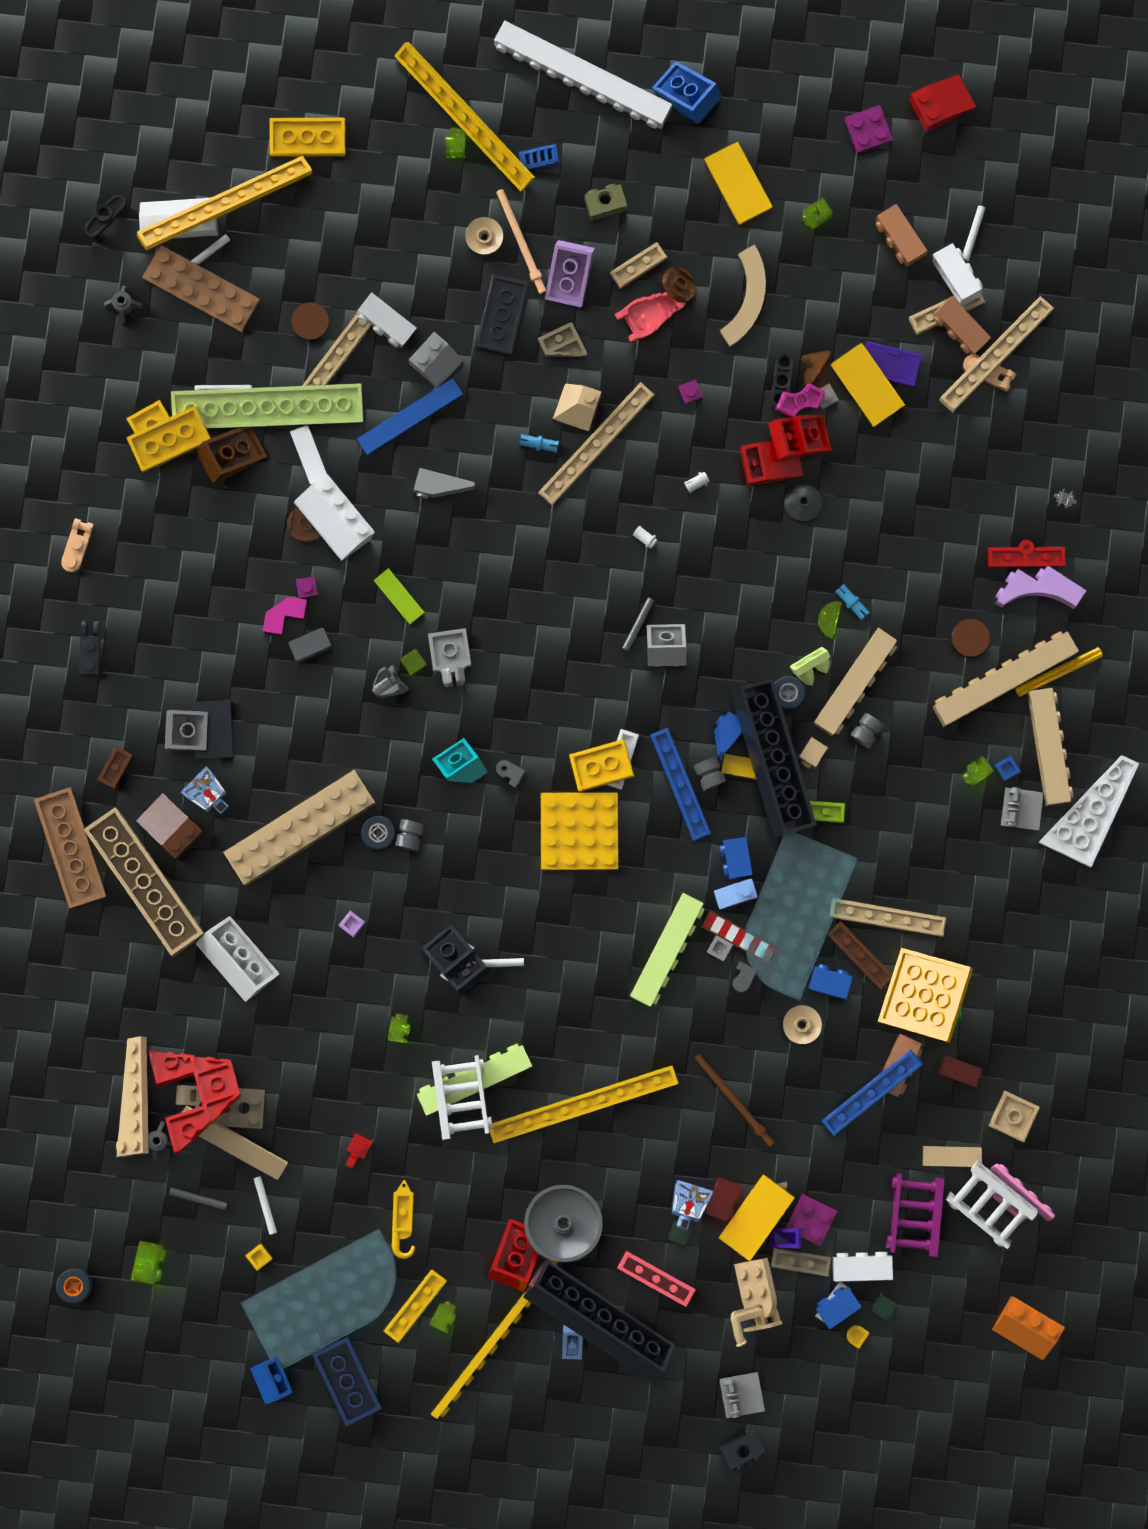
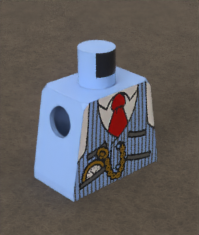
[181,766,228,814]
[672,1180,713,1230]

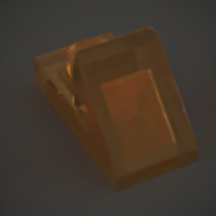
[801,350,831,385]

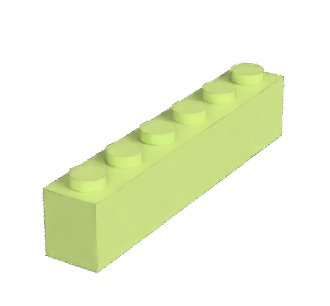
[630,893,705,1007]
[417,1044,532,1116]

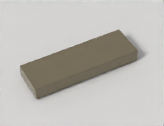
[770,1248,831,1277]

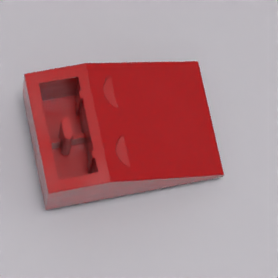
[740,441,803,487]

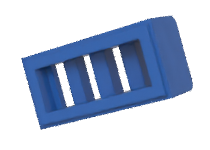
[519,144,559,170]

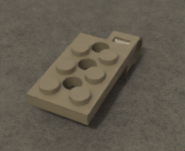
[176,1085,265,1129]

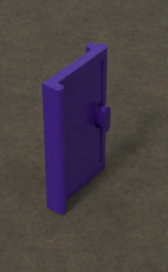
[865,341,922,388]

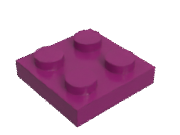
[844,105,893,154]
[786,1194,837,1246]

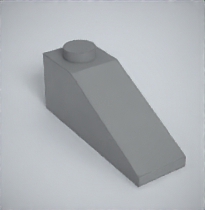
[414,468,475,499]

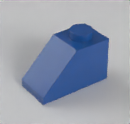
[714,712,742,759]

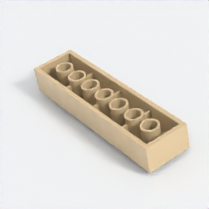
[223,770,376,886]
[84,807,205,957]

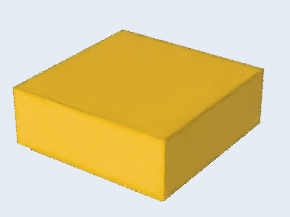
[246,1244,273,1271]

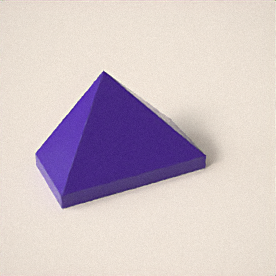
[769,1228,801,1248]

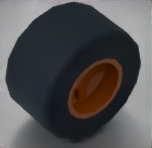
[56,1268,93,1304]

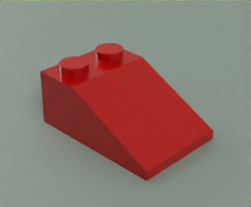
[909,75,976,133]
[487,1219,538,1292]

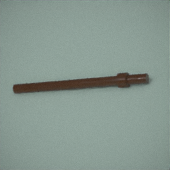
[694,1053,775,1147]

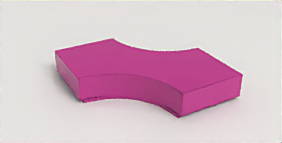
[775,383,825,418]

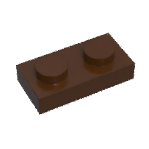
[97,746,133,789]

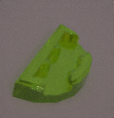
[818,601,842,639]

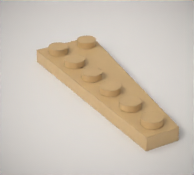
[116,1036,149,1157]

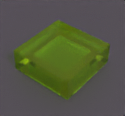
[400,649,427,675]

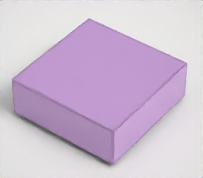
[338,910,366,937]

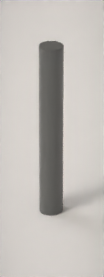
[622,598,654,652]
[169,1187,227,1210]

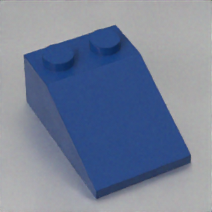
[652,61,722,124]

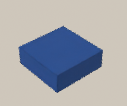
[994,756,1021,782]

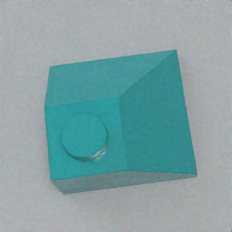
[432,738,488,783]

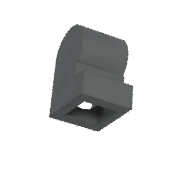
[496,760,526,789]
[732,961,757,993]

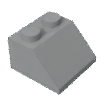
[409,332,463,388]
[647,624,686,667]
[165,710,208,750]

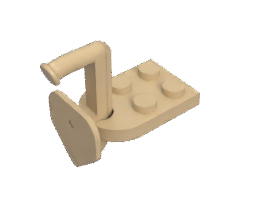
[731,1258,782,1347]

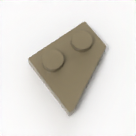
[538,322,588,357]

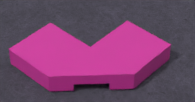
[263,597,307,635]

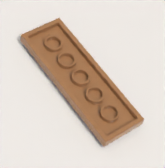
[142,245,260,333]
[34,787,107,909]

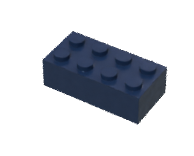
[312,1336,382,1426]

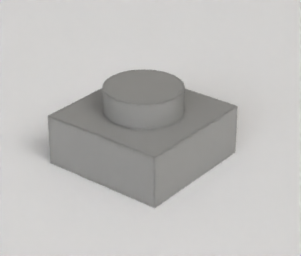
[819,383,838,410]
[707,935,733,962]

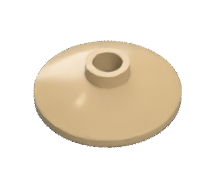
[465,217,503,255]
[783,1005,822,1044]

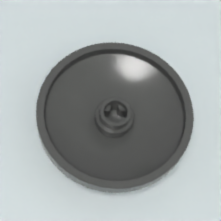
[524,1185,602,1263]

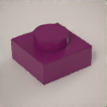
[678,379,703,405]
[296,576,318,599]

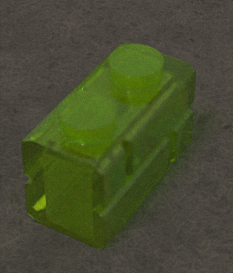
[131,1241,166,1285]

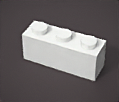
[932,243,983,306]
[356,292,416,348]
[832,1252,893,1281]

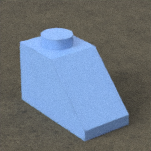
[714,879,757,910]
[562,1325,583,1360]

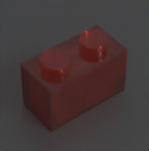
[937,1056,982,1087]
[704,1177,742,1222]

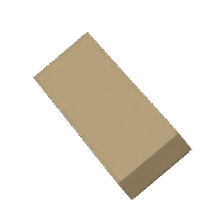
[610,242,667,289]
[923,1146,982,1167]

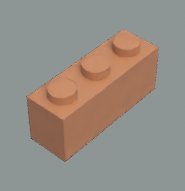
[875,204,927,267]
[933,297,991,354]
[882,1034,923,1097]

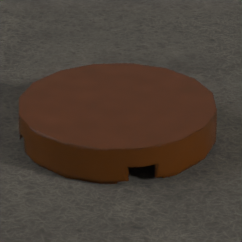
[662,267,697,303]
[291,303,329,341]
[287,507,321,543]
[951,619,990,657]

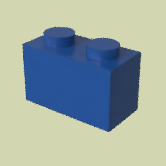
[720,837,752,880]
[808,964,852,1000]
[815,1286,862,1329]
[250,1356,293,1405]

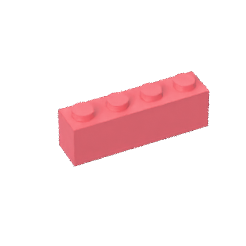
[617,1251,695,1307]

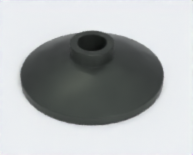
[784,484,822,522]

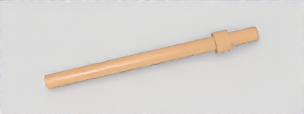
[496,189,546,294]

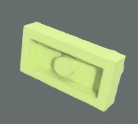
[790,647,830,686]

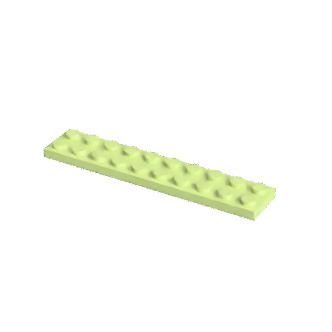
[171,384,363,428]

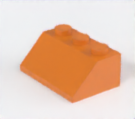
[992,1296,1065,1360]

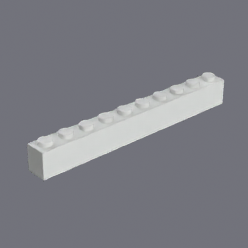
[494,20,672,129]

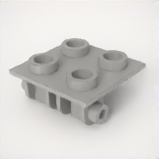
[1001,787,1043,831]
[719,1372,765,1418]

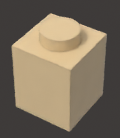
[798,737,828,769]

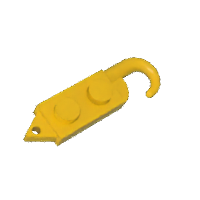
[392,1180,415,1259]

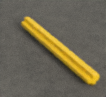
[1015,648,1103,697]

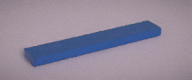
[357,378,463,456]
[650,728,711,841]
[822,1049,923,1136]

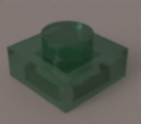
[667,1220,693,1246]
[870,1293,898,1321]

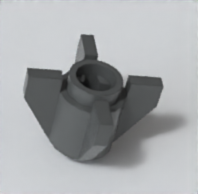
[104,286,143,325]
[372,665,409,699]
[148,1121,172,1160]

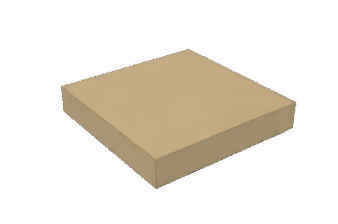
[988,1091,1040,1142]

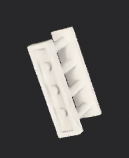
[432,1055,493,1140]
[946,1160,1038,1249]

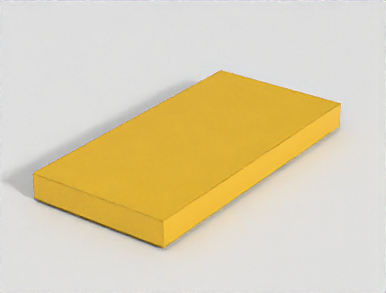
[270,118,345,157]
[704,142,773,225]
[830,343,905,427]
[127,406,211,473]
[719,1175,795,1261]

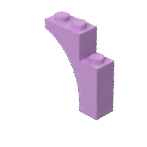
[995,566,1086,609]

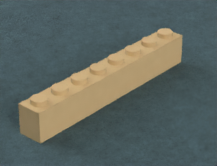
[932,631,1079,727]

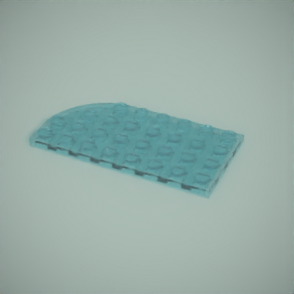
[744,833,858,1001]
[241,1229,396,1369]

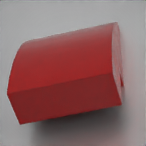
[768,414,832,460]

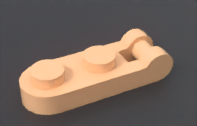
[963,354,1016,392]
[61,518,94,573]

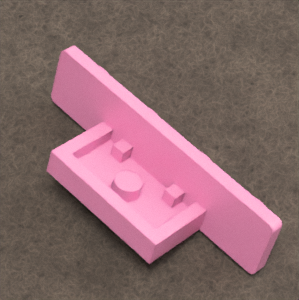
[990,1164,1055,1223]

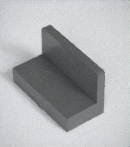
[289,628,332,664]

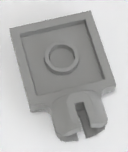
[428,628,471,687]

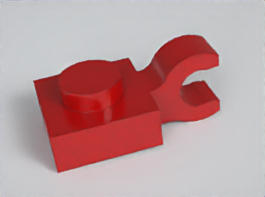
[345,1133,373,1169]

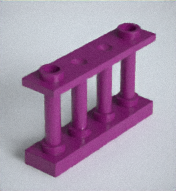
[886,1174,945,1257]

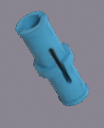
[519,434,559,453]
[835,584,870,620]

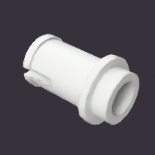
[684,472,710,493]
[633,526,658,549]

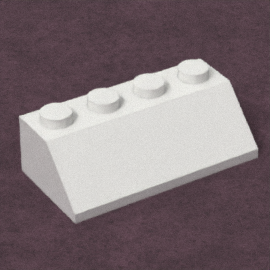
[139,198,218,238]
[294,474,375,561]
[196,916,279,1002]

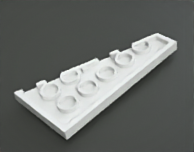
[1038,755,1139,867]

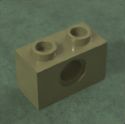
[584,184,627,221]

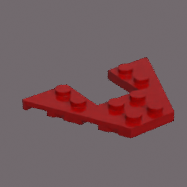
[148,1050,241,1155]

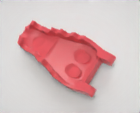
[615,292,686,342]

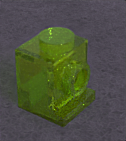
[446,128,465,158]
[802,197,833,229]
[962,756,994,786]
[387,1014,410,1043]
[430,1301,456,1333]

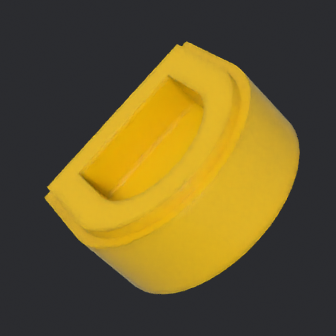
[846,1325,870,1349]

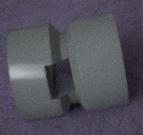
[850,713,885,749]
[694,757,727,791]
[395,819,425,852]

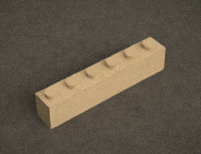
[813,628,897,737]
[1027,688,1073,806]

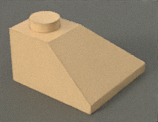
[553,384,601,432]

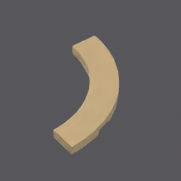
[720,244,766,347]

